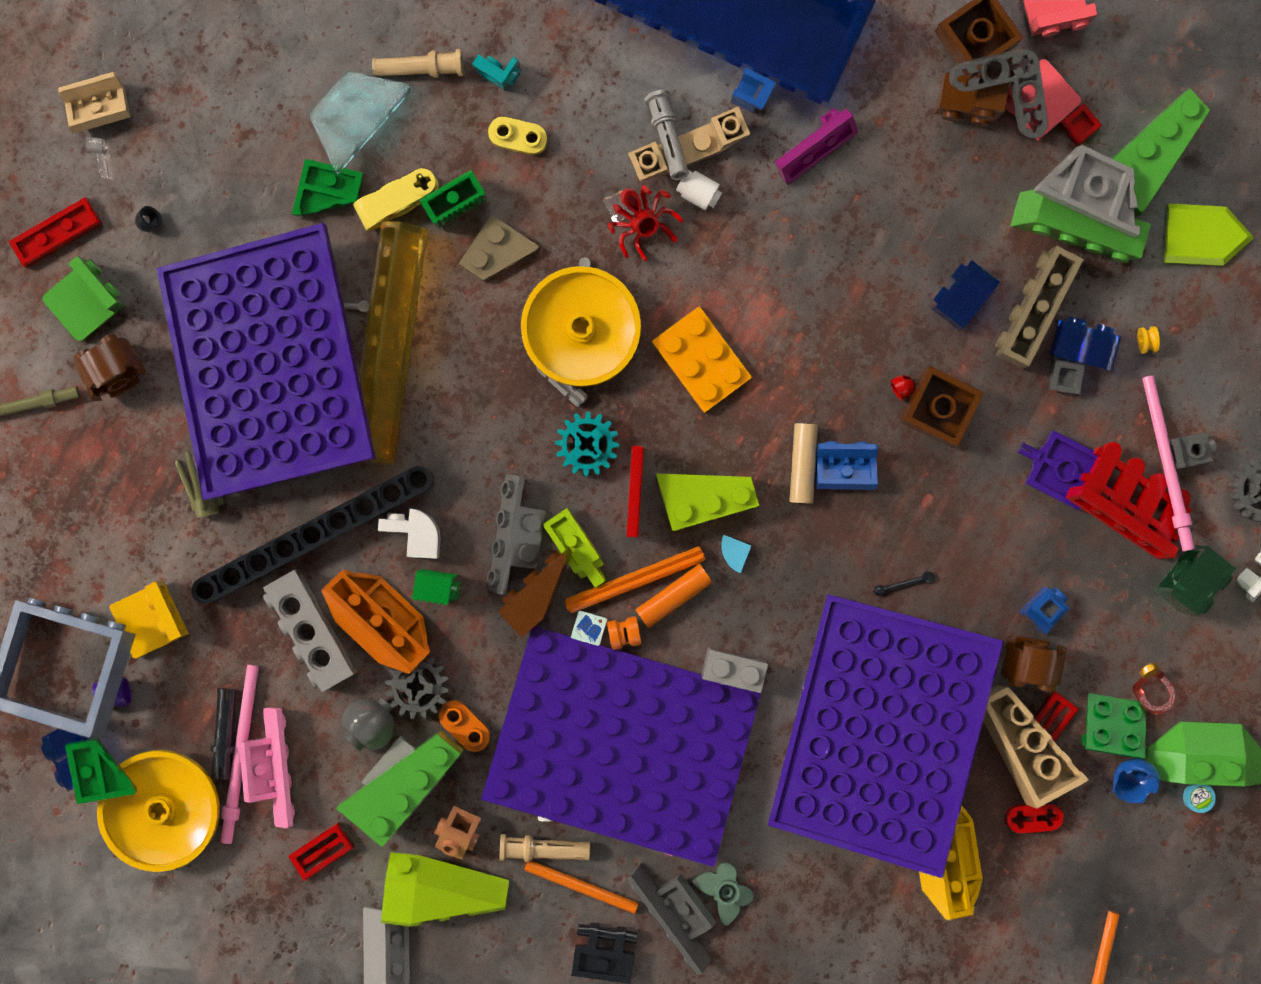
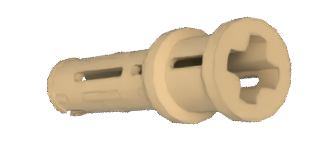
[372,49,464,78]
[499,834,590,862]

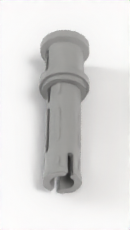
[644,90,689,180]

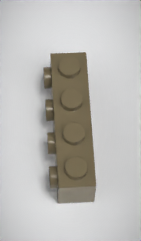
[995,246,1084,369]

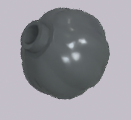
[341,697,395,751]

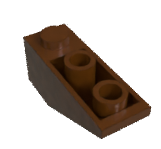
[498,548,572,638]

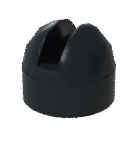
[135,206,162,232]

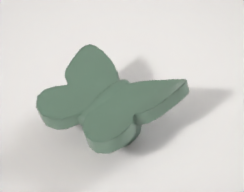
[692,862,754,926]

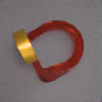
[1132,663,1176,714]

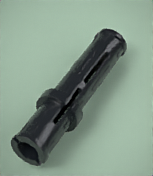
[210,688,237,780]

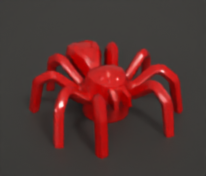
[607,185,684,262]

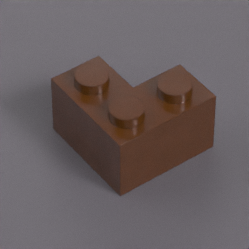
[935,72,1010,127]

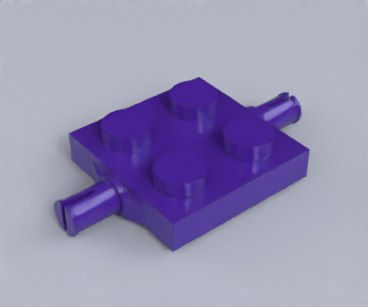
[1017,430,1113,511]

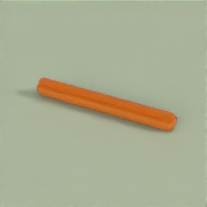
[565,547,705,613]

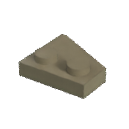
[459,214,540,281]

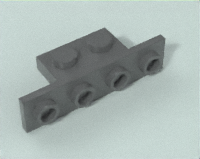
[487,474,546,595]
[627,863,716,975]

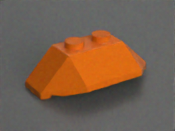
[321,570,430,674]

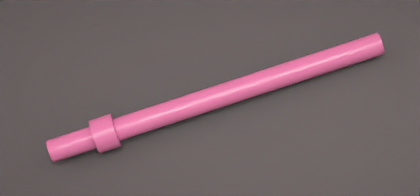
[1142,375,1195,552]
[220,664,259,844]

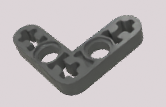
[949,49,1048,138]

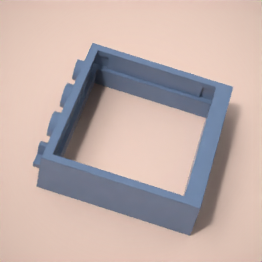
[0,597,136,739]

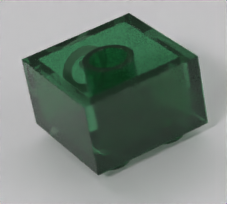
[1153,545,1236,616]

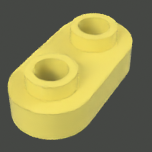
[488,117,547,155]

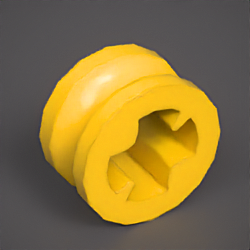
[1137,326,1160,354]

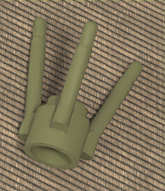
[175,451,224,518]

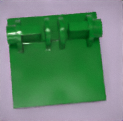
[1081,693,1147,759]

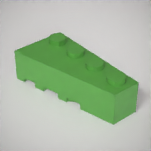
[1112,89,1210,217]
[1010,190,1151,263]

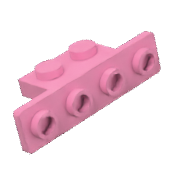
[239,707,295,828]

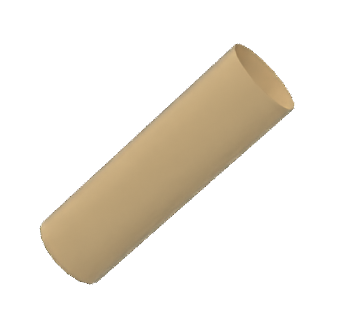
[789,423,818,504]

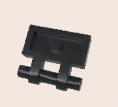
[571,922,637,984]

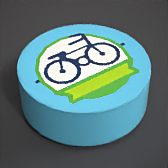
[1183,784,1216,813]

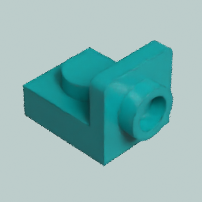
[472,54,521,90]

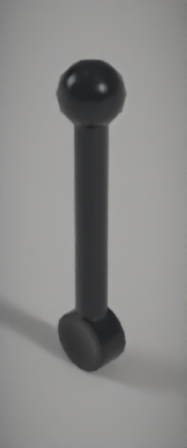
[874,571,934,596]

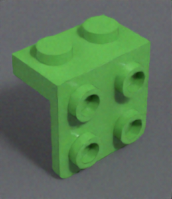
[43,256,126,342]

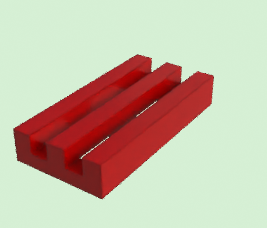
[1033,692,1079,742]
[288,822,355,881]

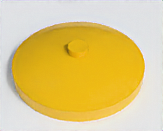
[521,266,641,387]
[97,750,220,872]

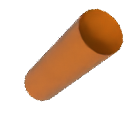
[635,564,713,628]

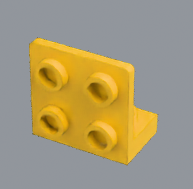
[109,580,189,659]

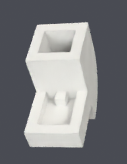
[378,509,441,558]

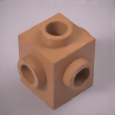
[434,806,481,860]

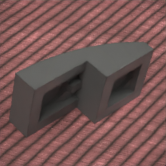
[1049,330,1088,394]

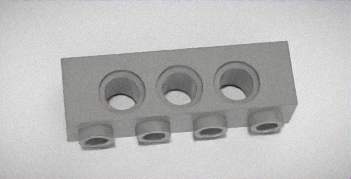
[263,569,357,692]

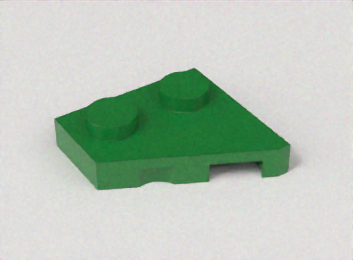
[292,159,365,217]
[65,738,137,804]

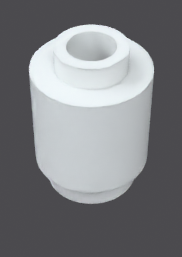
[676,171,722,211]

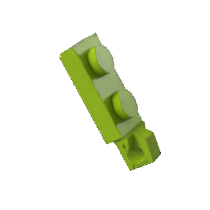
[543,508,607,588]

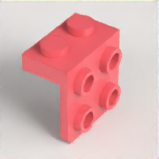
[1023,0,1097,37]
[1005,59,1081,141]

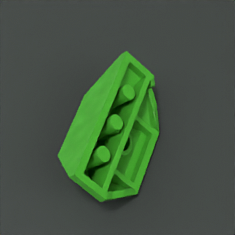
[1146,721,1261,786]

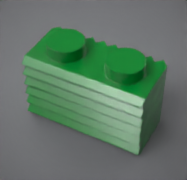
[420,170,487,229]
[412,569,462,606]

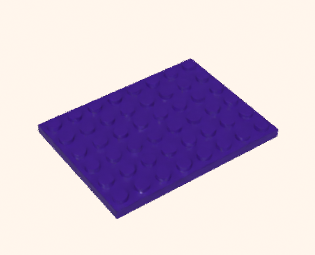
[156,223,376,500]
[768,594,1004,878]
[481,626,761,867]

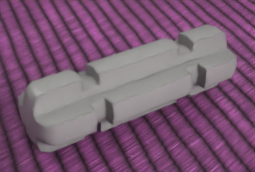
[537,368,588,407]

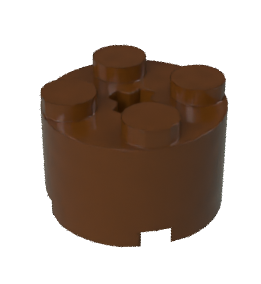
[73,334,146,401]
[1000,636,1067,692]

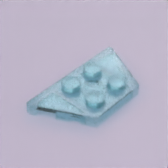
[309,71,411,174]

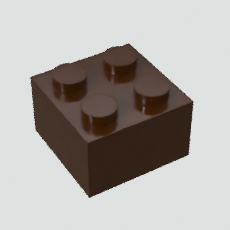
[934,0,1024,77]
[899,366,984,448]

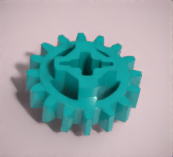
[555,412,619,477]

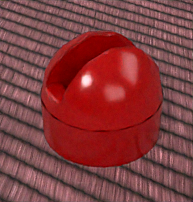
[890,375,915,401]

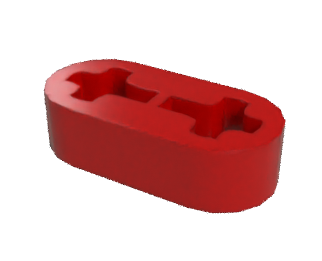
[1004,802,1064,833]

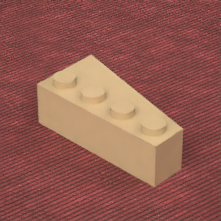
[984,685,1089,808]

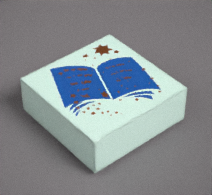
[571,610,607,646]

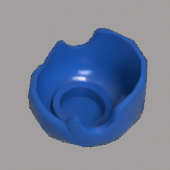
[1113,758,1160,804]

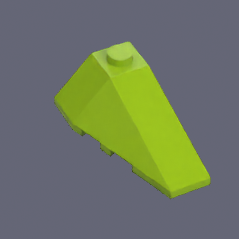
[381,852,509,927]

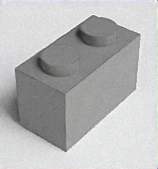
[701,647,768,693]

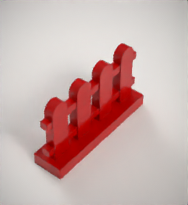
[1065,442,1192,560]

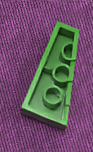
[336,730,464,847]

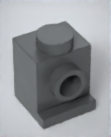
[1169,432,1216,469]

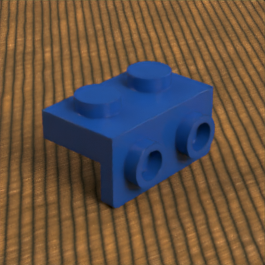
[816,441,878,490]

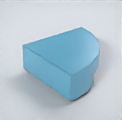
[721,535,751,573]

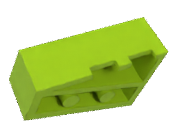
[655,473,759,531]

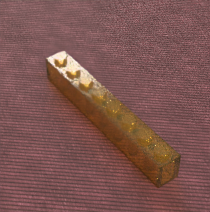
[359,221,428,465]

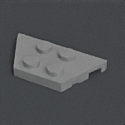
[1033,145,1140,237]

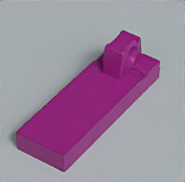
[775,108,858,185]

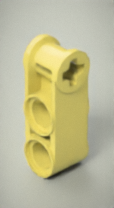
[353,168,439,232]

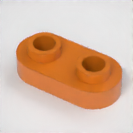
[439,700,490,752]

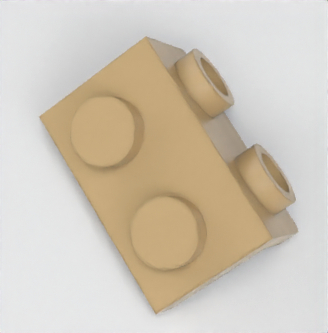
[58,72,130,134]

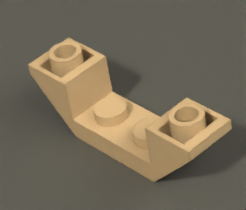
[628,106,750,182]

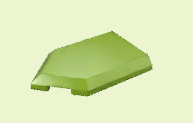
[1164,204,1255,266]

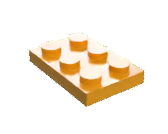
[652,306,752,413]

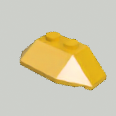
[919,806,983,920]

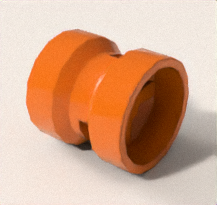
[607,616,642,651]

